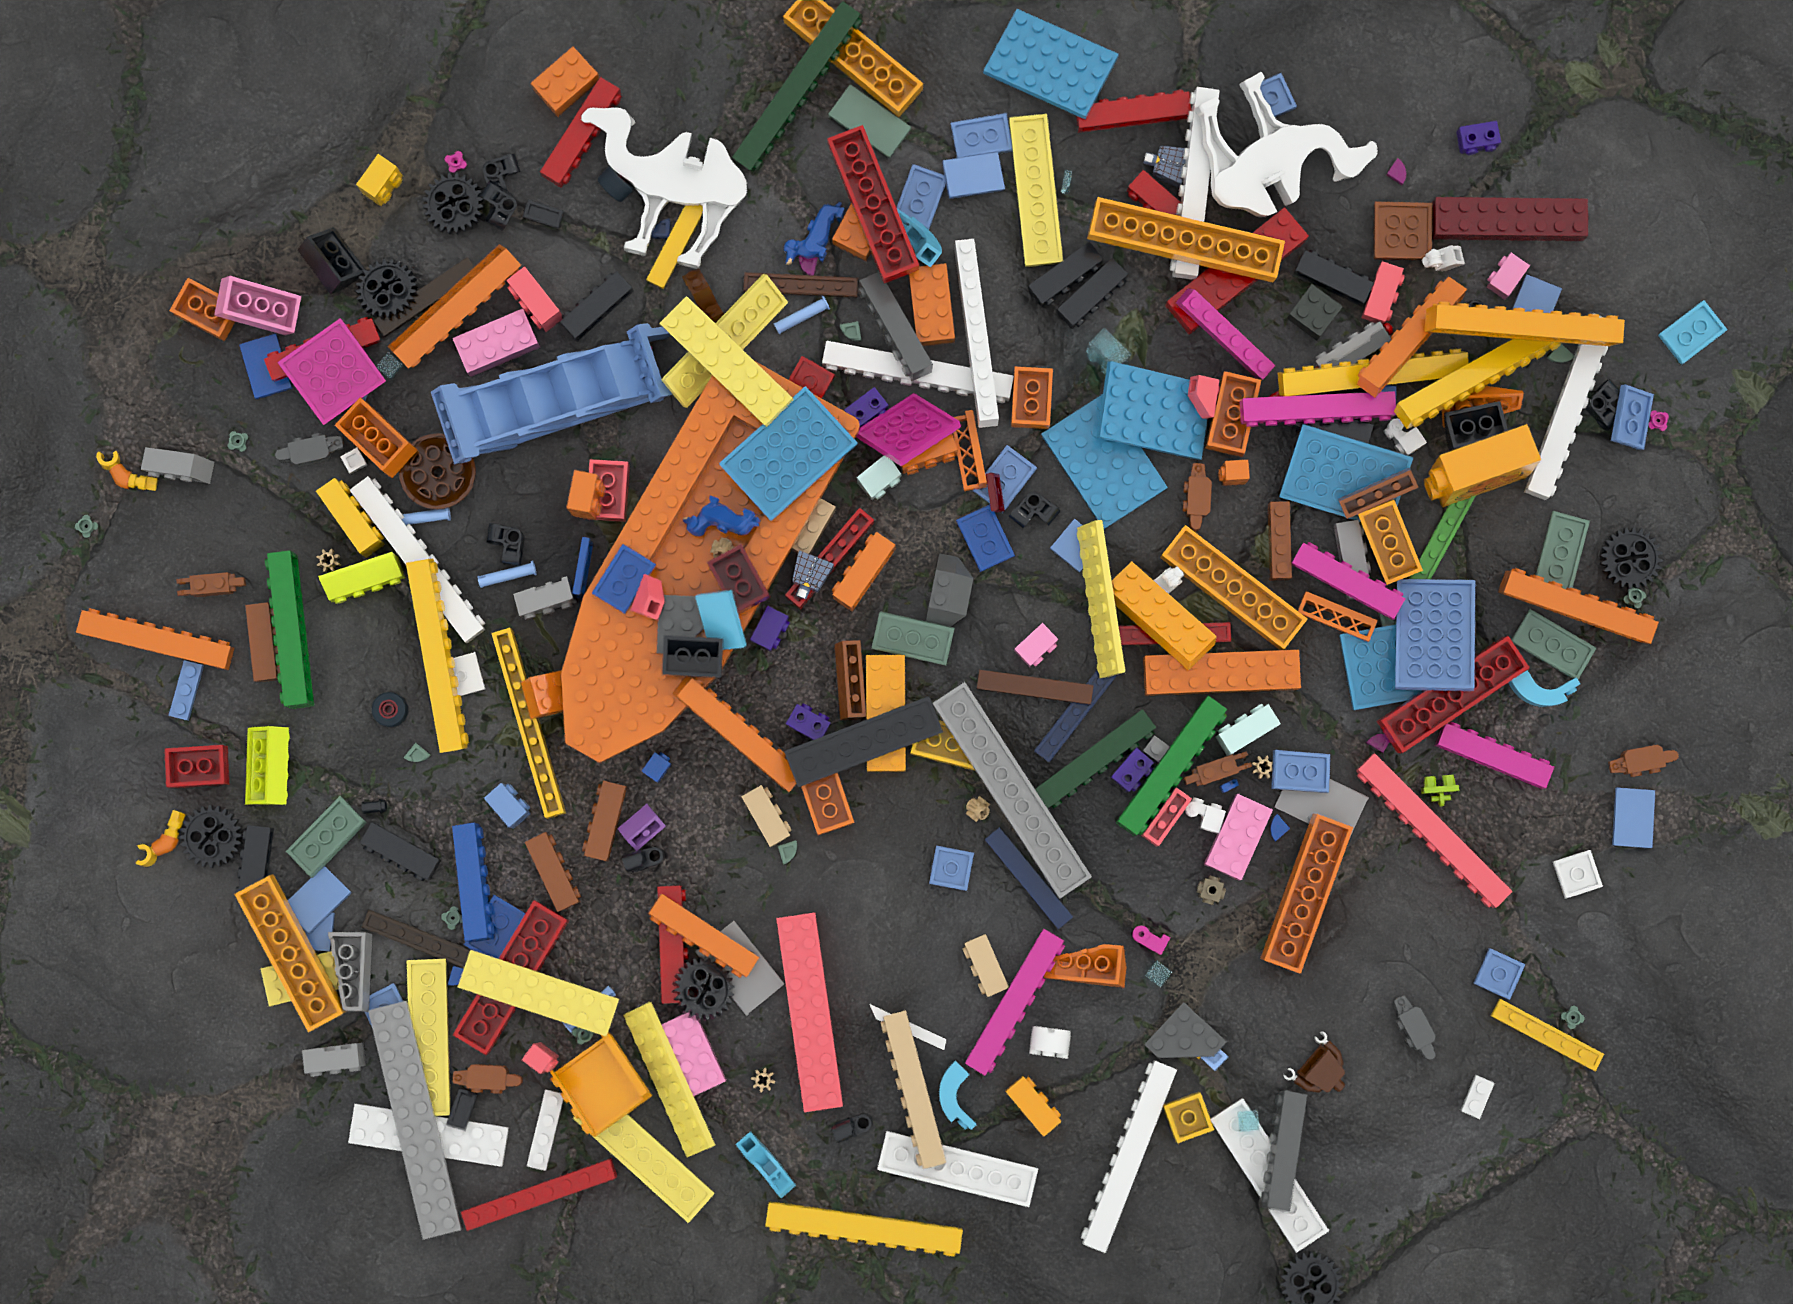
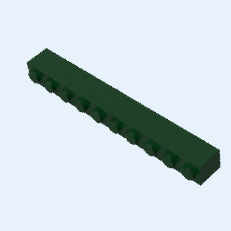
[732,1,863,172]

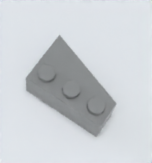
[141,447,214,484]

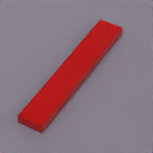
[1118,622,1231,645]

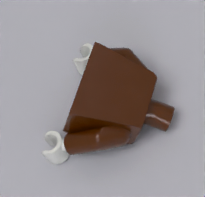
[1284,1032,1345,1093]

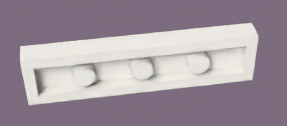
[527,1089,564,1171]

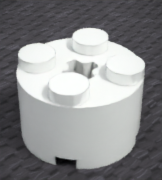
[1029,1026,1071,1059]

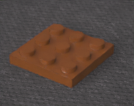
[1374,202,1432,260]

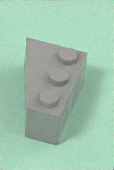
[513,576,577,620]
[302,1042,366,1077]

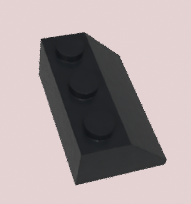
[297,227,366,295]
[1444,401,1508,452]
[662,635,723,678]

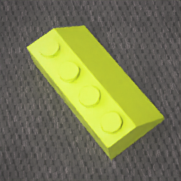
[318,552,405,604]
[245,726,290,805]

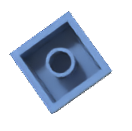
[484,783,531,829]

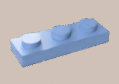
[169,660,204,721]

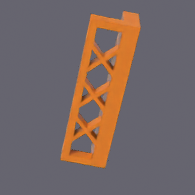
[953,410,987,491]
[1298,591,1378,642]

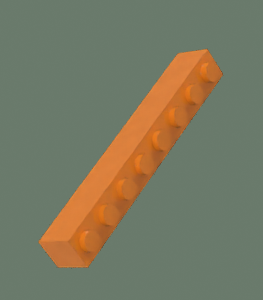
[1357,276,1467,398]
[76,608,235,670]
[672,676,796,792]

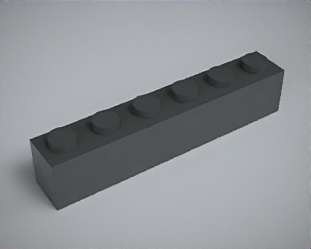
[858,272,933,381]
[1260,1090,1307,1212]

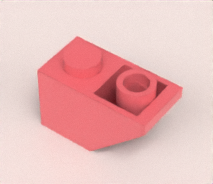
[1188,375,1220,419]
[630,574,664,620]

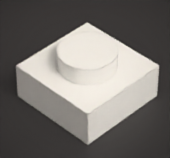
[341,448,367,474]

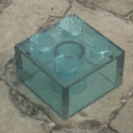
[1086,328,1131,374]

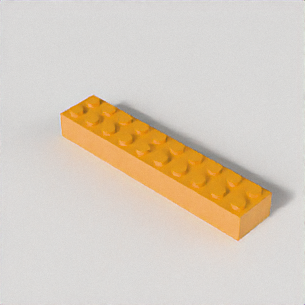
[1087,197,1285,282]
[1425,302,1625,347]

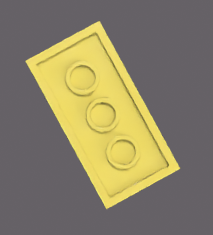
[261,951,339,1006]

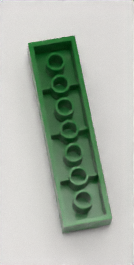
[265,551,314,709]
[1116,696,1227,836]

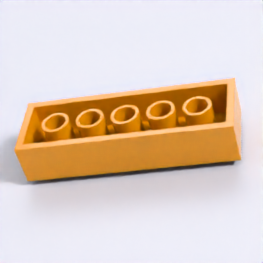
[1112,562,1217,671]
[866,655,906,772]

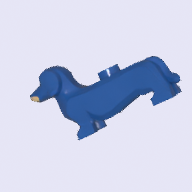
[784,202,845,265]
[683,495,760,537]

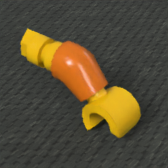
[96,451,158,491]
[136,810,186,867]

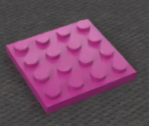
[278,318,386,425]
[856,393,961,466]

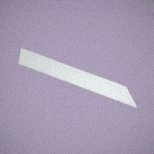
[870,1004,946,1050]

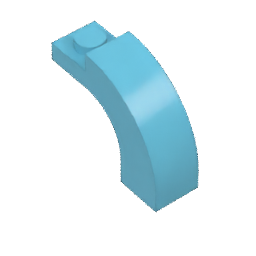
[897,209,942,268]
[1508,670,1580,707]
[939,1061,977,1130]
[736,1132,796,1198]

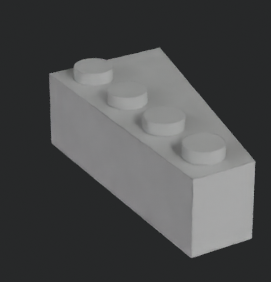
[328,932,372,1012]

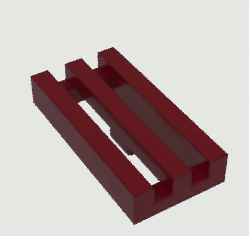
[986,473,1005,513]

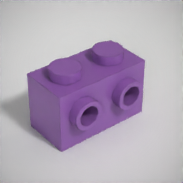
[618,804,666,851]

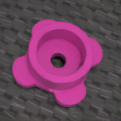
[445,151,467,173]
[1648,410,1669,431]

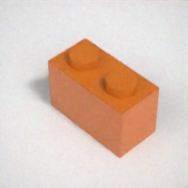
[1218,460,1250,486]

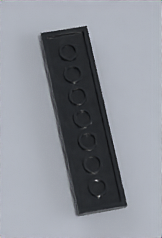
[784,696,943,788]

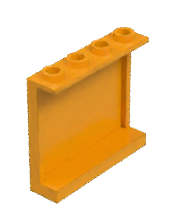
[550,1031,652,1137]

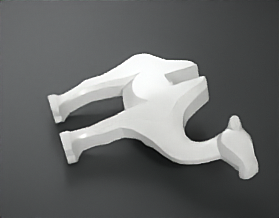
[1194,72,1377,217]
[582,108,747,269]

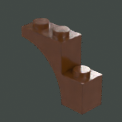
[682,268,724,323]

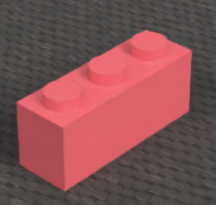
[1361,261,1405,324]
[1141,788,1192,847]
[522,1042,559,1074]

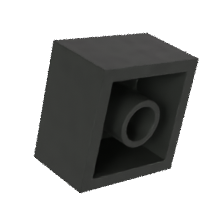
[1287,284,1343,341]

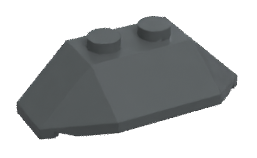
[926,553,973,627]

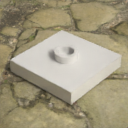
[453,652,485,696]
[1553,850,1603,898]

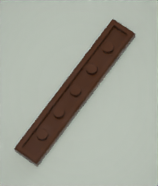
[743,272,858,298]
[977,670,1094,705]

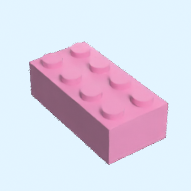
[214,276,301,335]
[453,309,540,377]
[1204,794,1273,881]
[662,1012,727,1096]

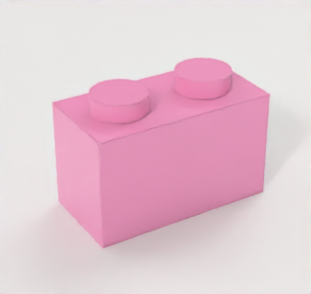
[1487,253,1530,300]
[1014,623,1058,667]

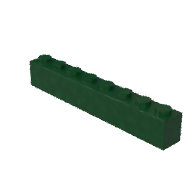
[1035,709,1156,809]

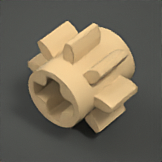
[710,538,734,558]
[316,549,341,573]
[1251,756,1273,779]
[966,796,990,822]
[751,1068,775,1092]

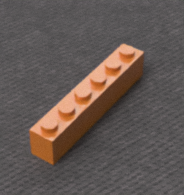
[648,894,760,978]

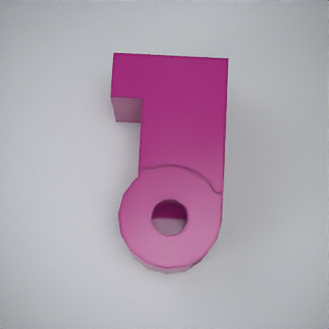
[1132,926,1170,955]

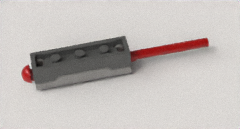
[1268,322,1393,397]

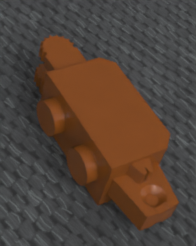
[1182,463,1212,532]
[176,572,246,597]
[1608,745,1679,777]
[1183,751,1252,786]
[453,1064,523,1094]

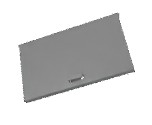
[1274,779,1369,839]
[695,921,785,1016]

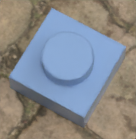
[1201,1050,1228,1071]

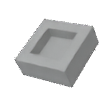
[1143,735,1170,762]

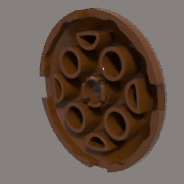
[399,433,476,510]

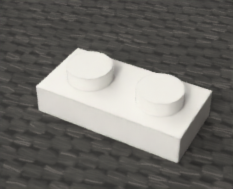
[1460,1075,1494,1119]

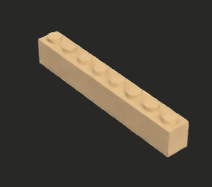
[880,1011,946,1169]

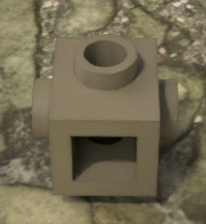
[1197,876,1226,905]

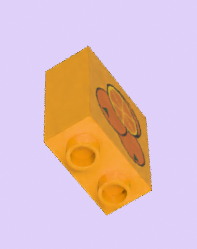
[1424,424,1541,508]

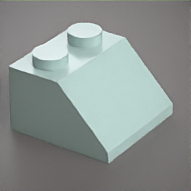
[857,456,901,500]

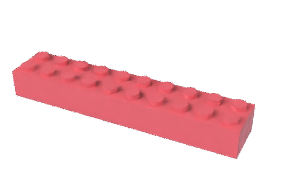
[776,913,843,1112]

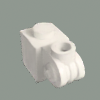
[1422,245,1465,271]
[1384,418,1427,456]
[1154,566,1184,594]
[1185,797,1226,834]

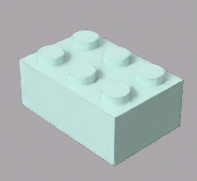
[1215,704,1281,756]

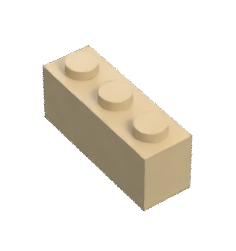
[791,499,836,555]
[741,785,792,847]
[962,934,1009,997]

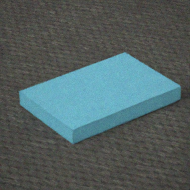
[1658,300,1727,365]
[695,590,746,650]

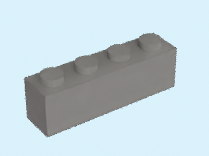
[1333,520,1371,601]

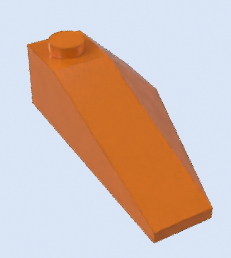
[1442,386,1524,428]
[1044,944,1126,988]

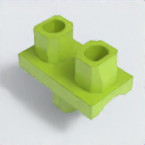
[1421,775,1459,807]

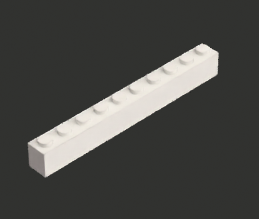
[1170,87,1219,280]
[954,239,999,428]
[1524,313,1608,500]
[822,341,1014,403]
[350,476,485,643]
[1081,1060,1177,1253]

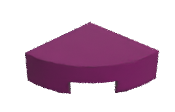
[1387,158,1406,185]
[799,256,818,276]
[1366,734,1390,753]

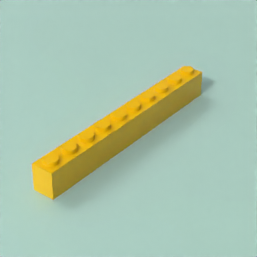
[1394,339,1561,429]
[1278,348,1468,396]
[406,558,469,753]
[492,628,566,819]
[766,1201,963,1256]

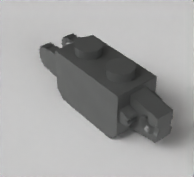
[275,433,344,467]
[1393,995,1436,1060]

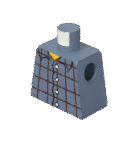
[1144,146,1186,188]
[792,550,834,600]

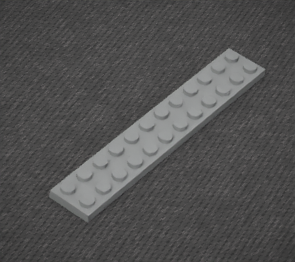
[932,682,1092,898]
[368,1001,462,1240]

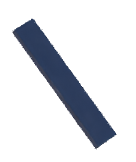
[1034,671,1117,763]
[985,827,1073,929]

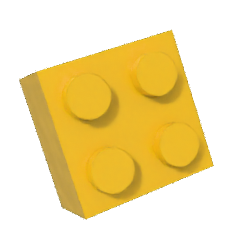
[356,154,403,206]
[1163,1092,1214,1143]

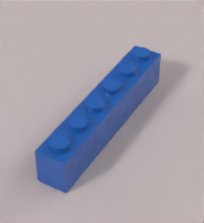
[452,823,494,943]

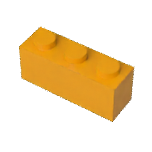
[1005,1076,1062,1137]

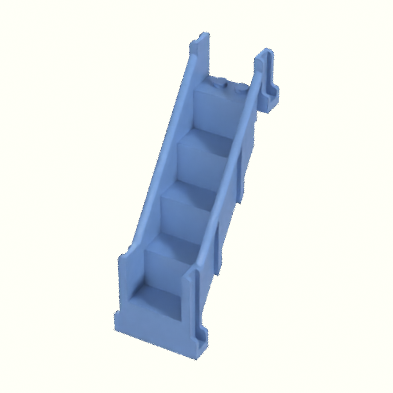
[431,323,672,464]

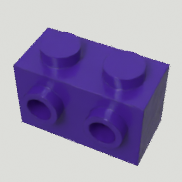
[1456,121,1501,155]
[844,387,888,427]
[750,606,790,652]
[786,703,831,740]
[1110,747,1154,793]

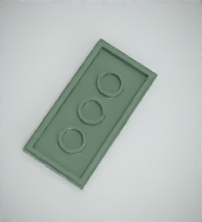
[828,85,911,159]
[1535,511,1590,589]
[1511,609,1596,679]
[871,611,955,665]
[286,796,367,878]

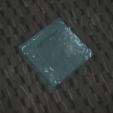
[1061,170,1072,194]
[376,352,403,379]
[1145,960,1172,987]
[1237,1110,1259,1132]

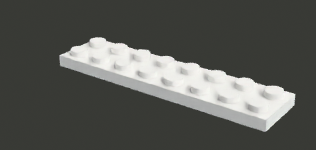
[1210,1098,1329,1252]
[348,1104,509,1167]
[877,1131,1038,1207]

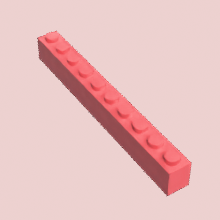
[1356,753,1513,908]

